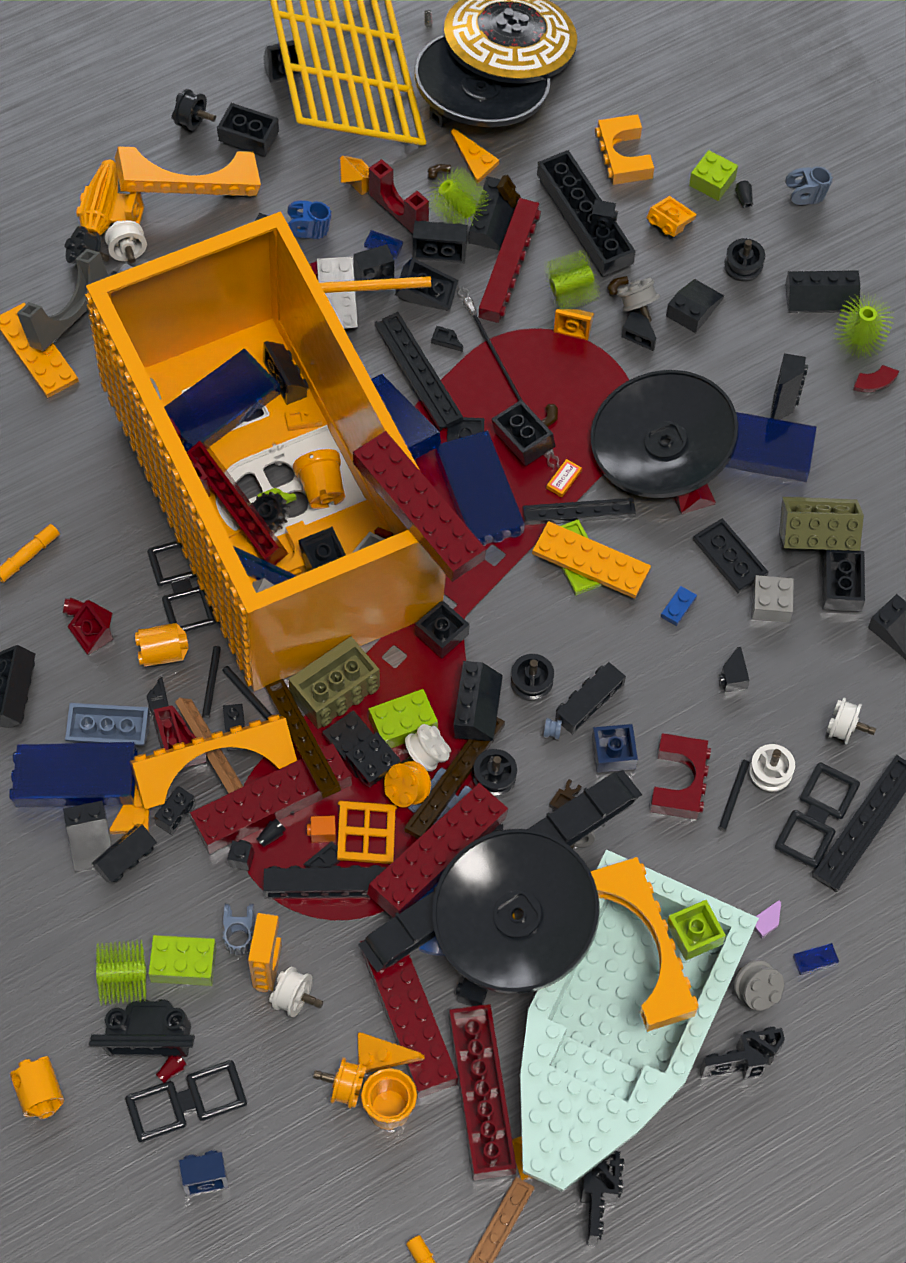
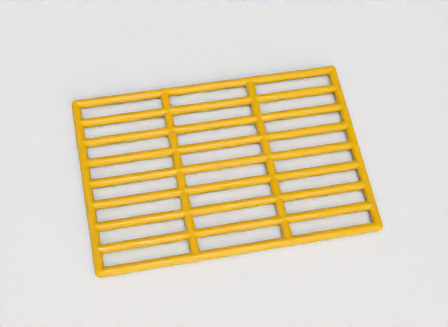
[270,0,426,146]

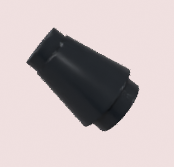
[735,180,753,208]
[256,818,286,847]

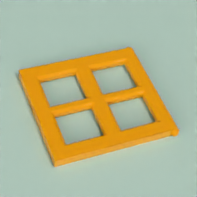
[337,801,397,864]

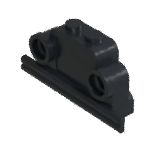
[89,999,195,1057]

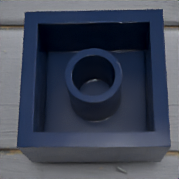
[592,724,638,773]
[179,1150,229,1196]

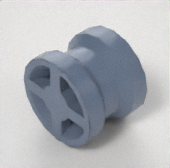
[544,718,562,740]

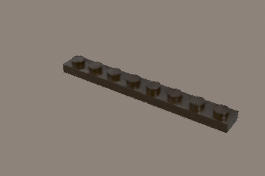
[265,679,341,798]
[405,717,505,839]

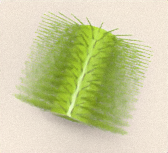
[427,166,490,225]
[544,249,599,309]
[834,293,894,359]
[96,940,146,1004]

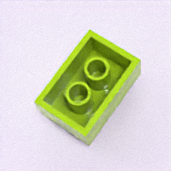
[369,689,438,748]
[149,935,217,986]

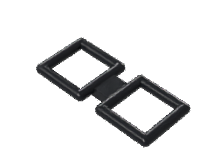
[147,541,216,632]
[775,762,860,868]
[125,1060,247,1143]

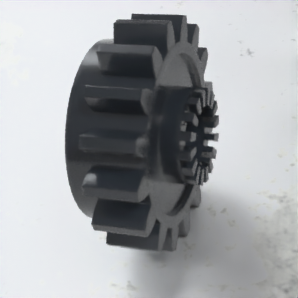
[252,492,290,533]

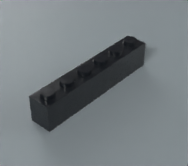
[263,865,386,899]

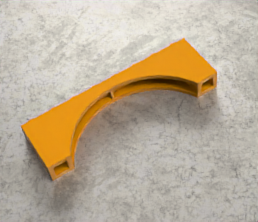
[115,147,261,196]
[130,714,297,809]
[590,857,699,1032]

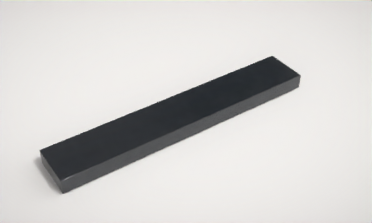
[523,498,636,525]

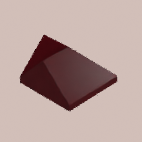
[673,484,716,515]
[67,600,113,654]

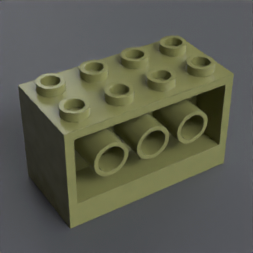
[779,497,864,551]
[288,636,380,729]

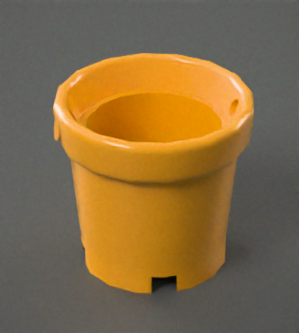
[293,449,346,509]
[361,1068,417,1130]

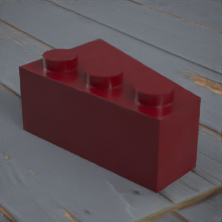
[153,705,207,768]

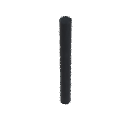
[202,646,221,718]
[222,666,272,720]
[718,759,750,831]

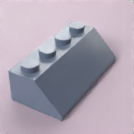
[65,703,151,746]

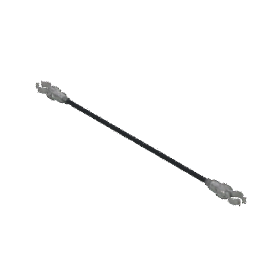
[458,288,559,469]

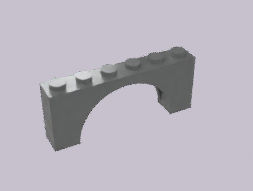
[17,249,109,351]

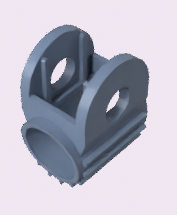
[785,166,833,205]
[222,904,255,956]

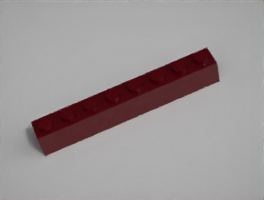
[478,198,541,323]
[186,441,289,566]

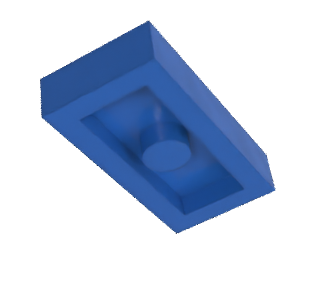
[661,586,697,626]

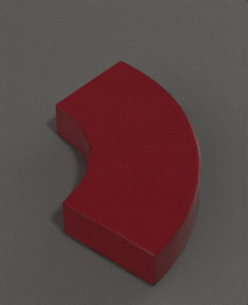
[853,365,899,393]

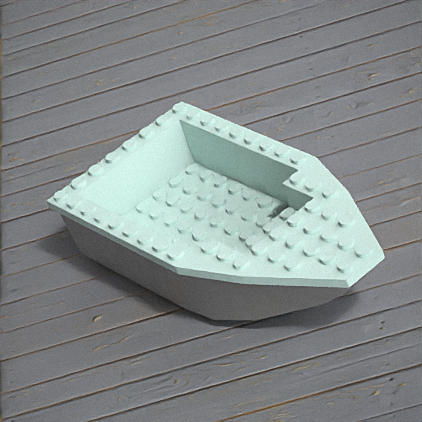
[520,849,759,1192]

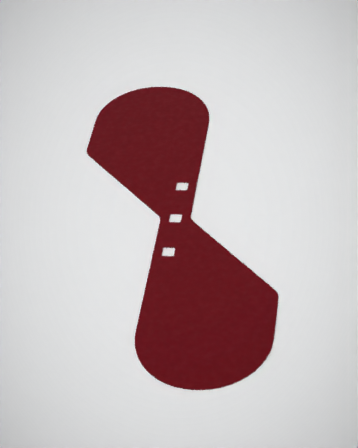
[238,328,629,921]

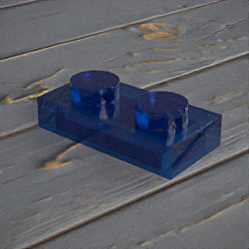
[364,230,403,258]
[793,943,839,975]

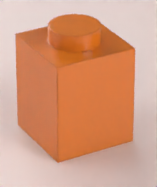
[307,816,336,843]

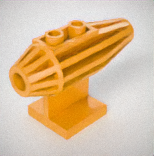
[76,160,144,235]

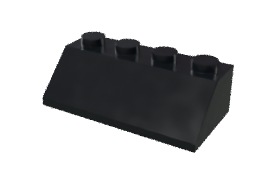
[469,176,520,250]
[785,270,861,313]
[769,353,808,424]
[0,645,36,728]
[454,661,503,741]

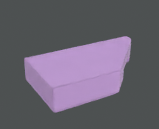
[754,900,781,938]

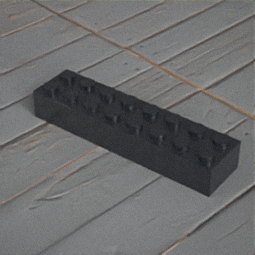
[537,150,636,276]

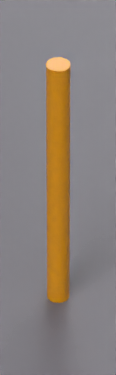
[320,276,431,293]

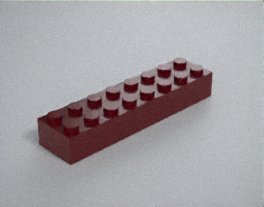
[353,431,486,582]
[190,744,352,854]
[367,783,509,918]
[360,940,458,1099]
[449,1004,517,1181]

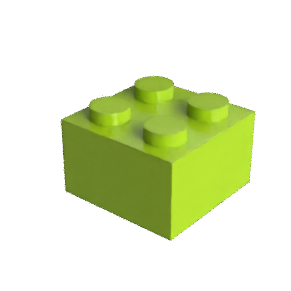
[689,150,738,201]
[667,899,726,961]

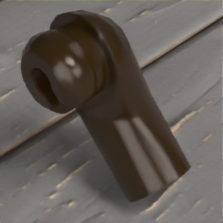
[427,164,451,179]
[607,276,629,296]
[542,404,558,427]

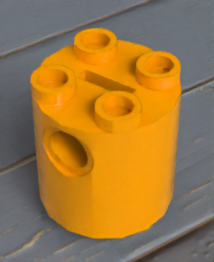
[135,623,189,667]
[10,1056,65,1119]

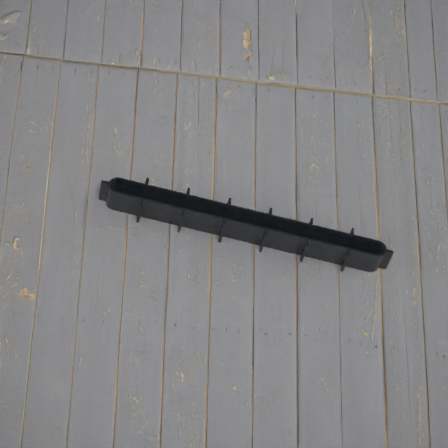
[358,769,642,972]

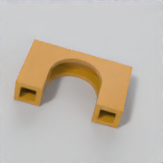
[595,114,654,185]
[234,521,310,585]
[248,913,282,992]

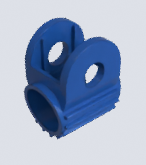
[288,201,332,239]

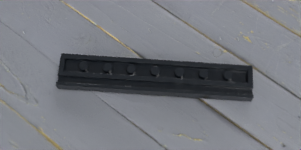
[375,312,463,431]
[813,755,906,892]

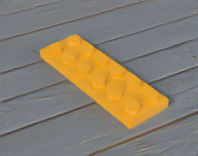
[0,303,79,398]
[532,521,651,599]

